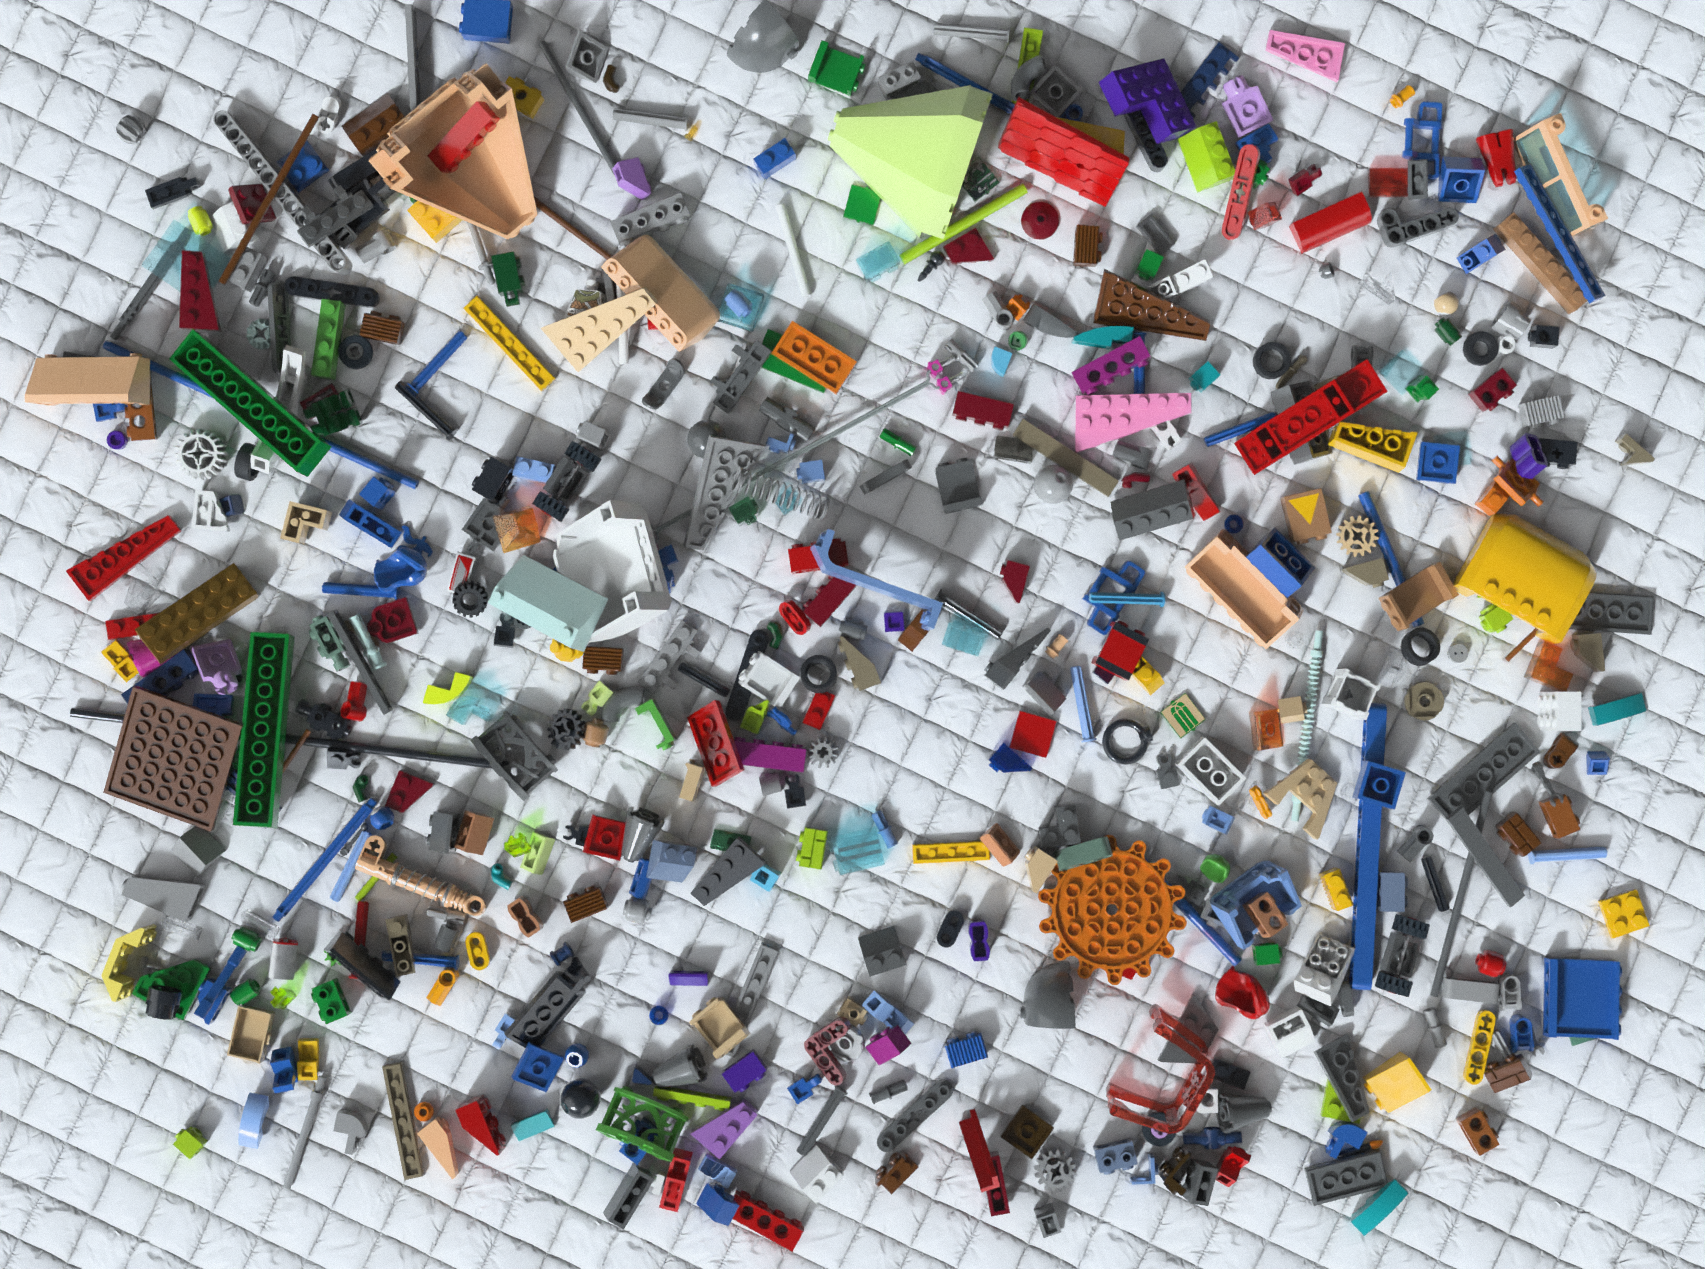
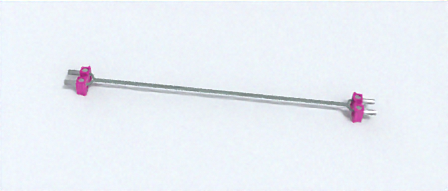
[650,355,965,550]

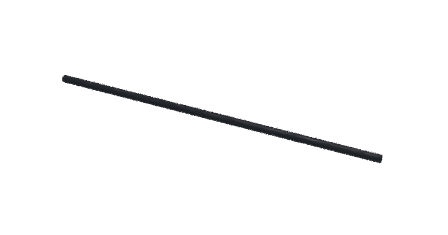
[70,708,510,769]

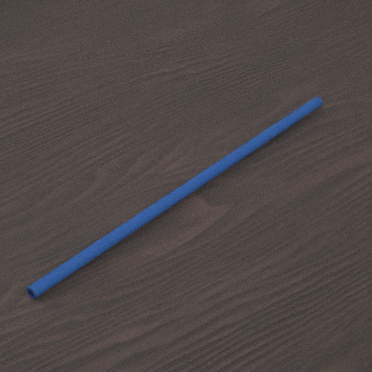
[103,340,419,489]

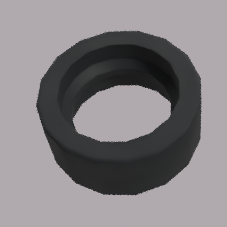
[1253,342,1291,380]
[234,443,259,481]
[1400,627,1441,666]
[801,655,837,693]

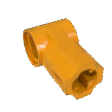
[426,967,459,1006]

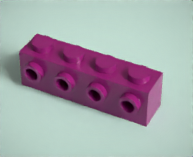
[734,737,807,773]

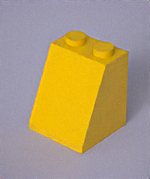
[1362,1052,1432,1113]

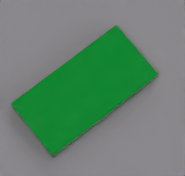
[762,329,826,394]

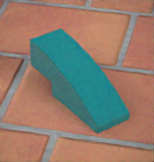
[1072,326,1134,350]
[1588,693,1647,726]
[1351,1178,1409,1236]

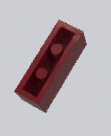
[952,391,1014,431]
[803,576,857,628]
[986,1151,1010,1217]

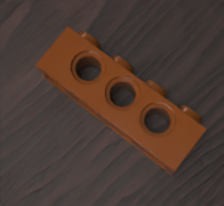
[125,372,157,441]

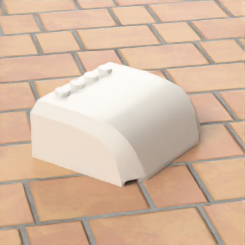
[553,500,672,643]

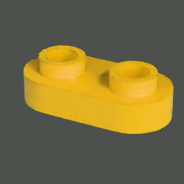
[465,932,490,971]

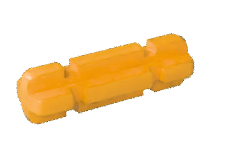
[1249,785,1272,819]

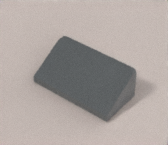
[1408,159,1428,200]

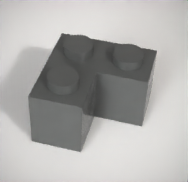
[1038,804,1081,849]

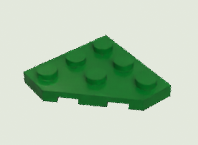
[132,959,211,1020]

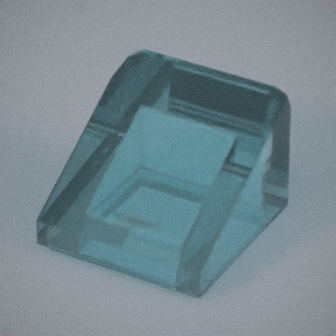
[775,490,800,516]

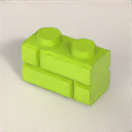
[796,827,828,870]

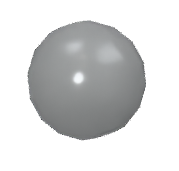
[1033,465,1073,504]

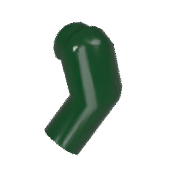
[767,621,784,650]
[352,774,369,803]

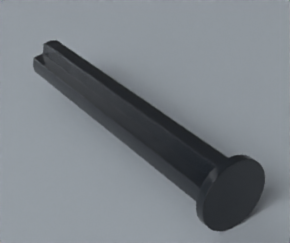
[395,381,458,440]

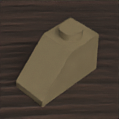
[1342,558,1389,588]
[1570,633,1605,672]

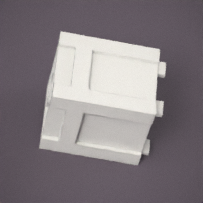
[1321,668,1382,720]

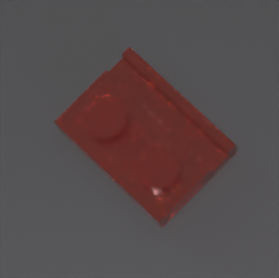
[1368,168,1408,197]

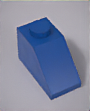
[198,978,232,1025]

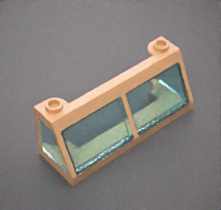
[1514,113,1608,237]

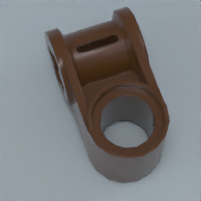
[1543,732,1579,769]

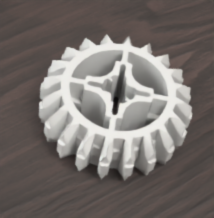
[174,428,227,480]

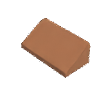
[980,823,1020,867]

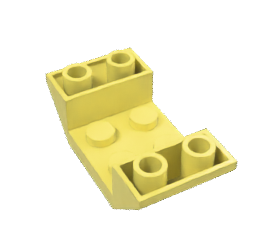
[101,924,157,1002]

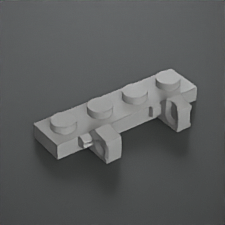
[638,620,701,694]

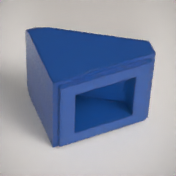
[1586,751,1610,775]

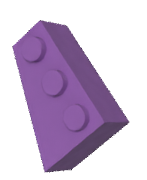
[690,1099,759,1160]

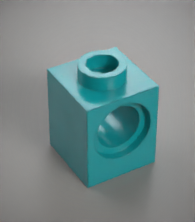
[1189,361,1220,393]

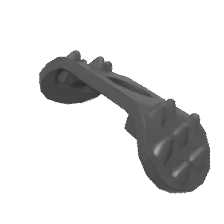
[642,358,685,410]

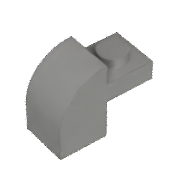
[333,1109,368,1155]

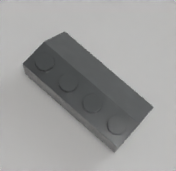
[1271,381,1333,465]
[1110,479,1196,541]

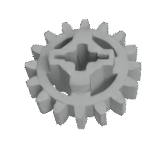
[1034,1148,1076,1192]

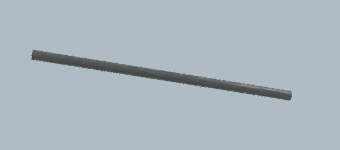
[1430,791,1492,997]

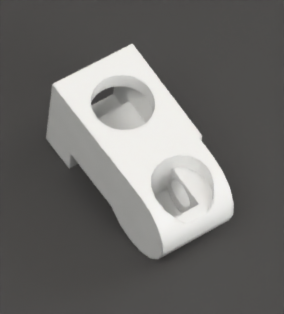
[1149,421,1182,451]

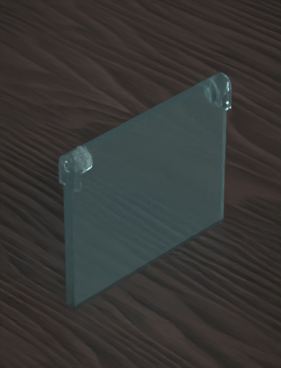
[141,219,231,292]

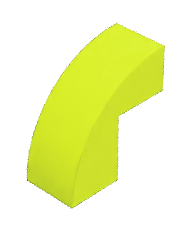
[423,672,473,705]

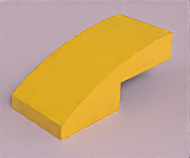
[101,639,139,683]
[297,1038,319,1080]

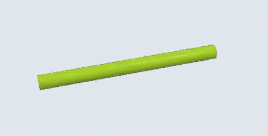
[899,183,1028,265]

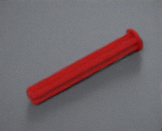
[349,901,369,979]

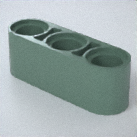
[1054,836,1113,871]

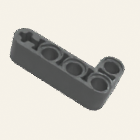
[1377,208,1459,248]

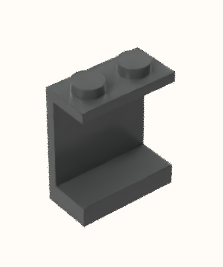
[935,457,983,514]

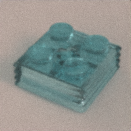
[718,283,764,332]

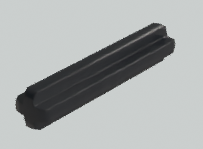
[678,662,730,697]
[1421,856,1450,912]

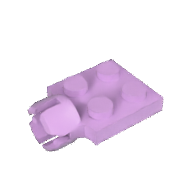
[1222,75,1273,138]
[192,639,242,695]

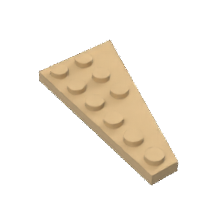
[541,287,658,372]

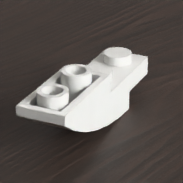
[1145,259,1215,300]

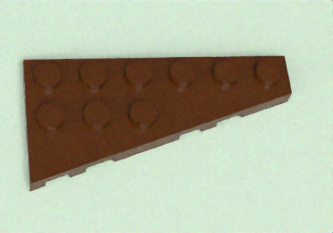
[1093,269,1210,341]

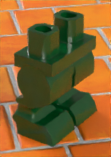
[303,388,363,436]

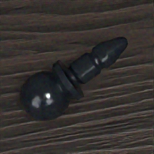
[917,251,945,282]

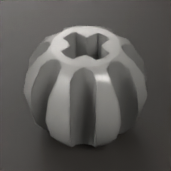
[116,115,146,144]

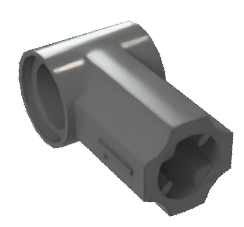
[1112,440,1153,470]
[1397,825,1434,863]

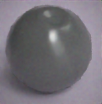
[687,420,727,459]

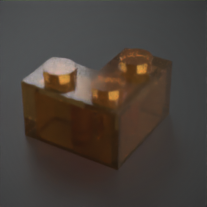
[1524,641,1573,692]

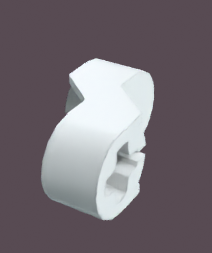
[316,95,342,134]

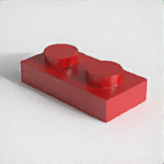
[802,692,835,730]

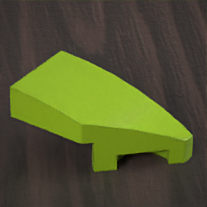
[740,700,770,735]

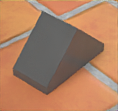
[1034,1203,1062,1238]

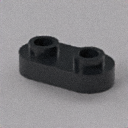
[936,910,964,948]

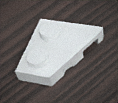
[192,490,230,532]

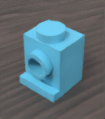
[750,864,782,892]

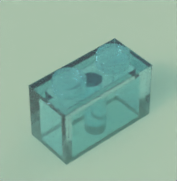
[856,241,900,283]
[941,620,985,657]

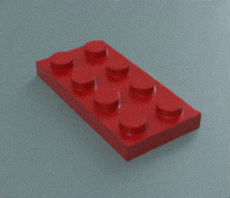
[687,700,745,787]

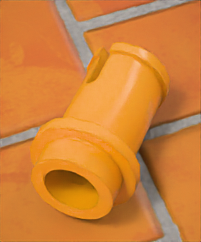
[1390,85,1415,108]

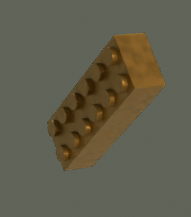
[135,563,258,665]

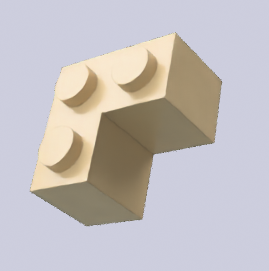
[280,501,332,545]

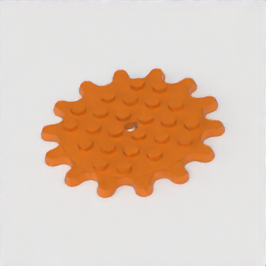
[1038,835,1187,985]

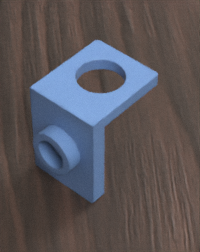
[1130,1154,1158,1185]

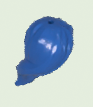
[374,547,427,594]

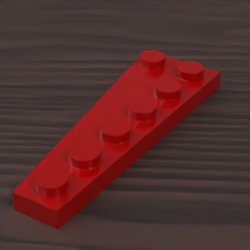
[66,515,182,601]

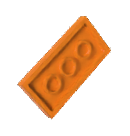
[772,321,857,395]

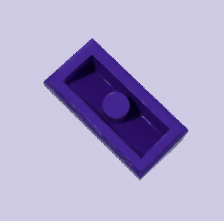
[668,970,709,986]

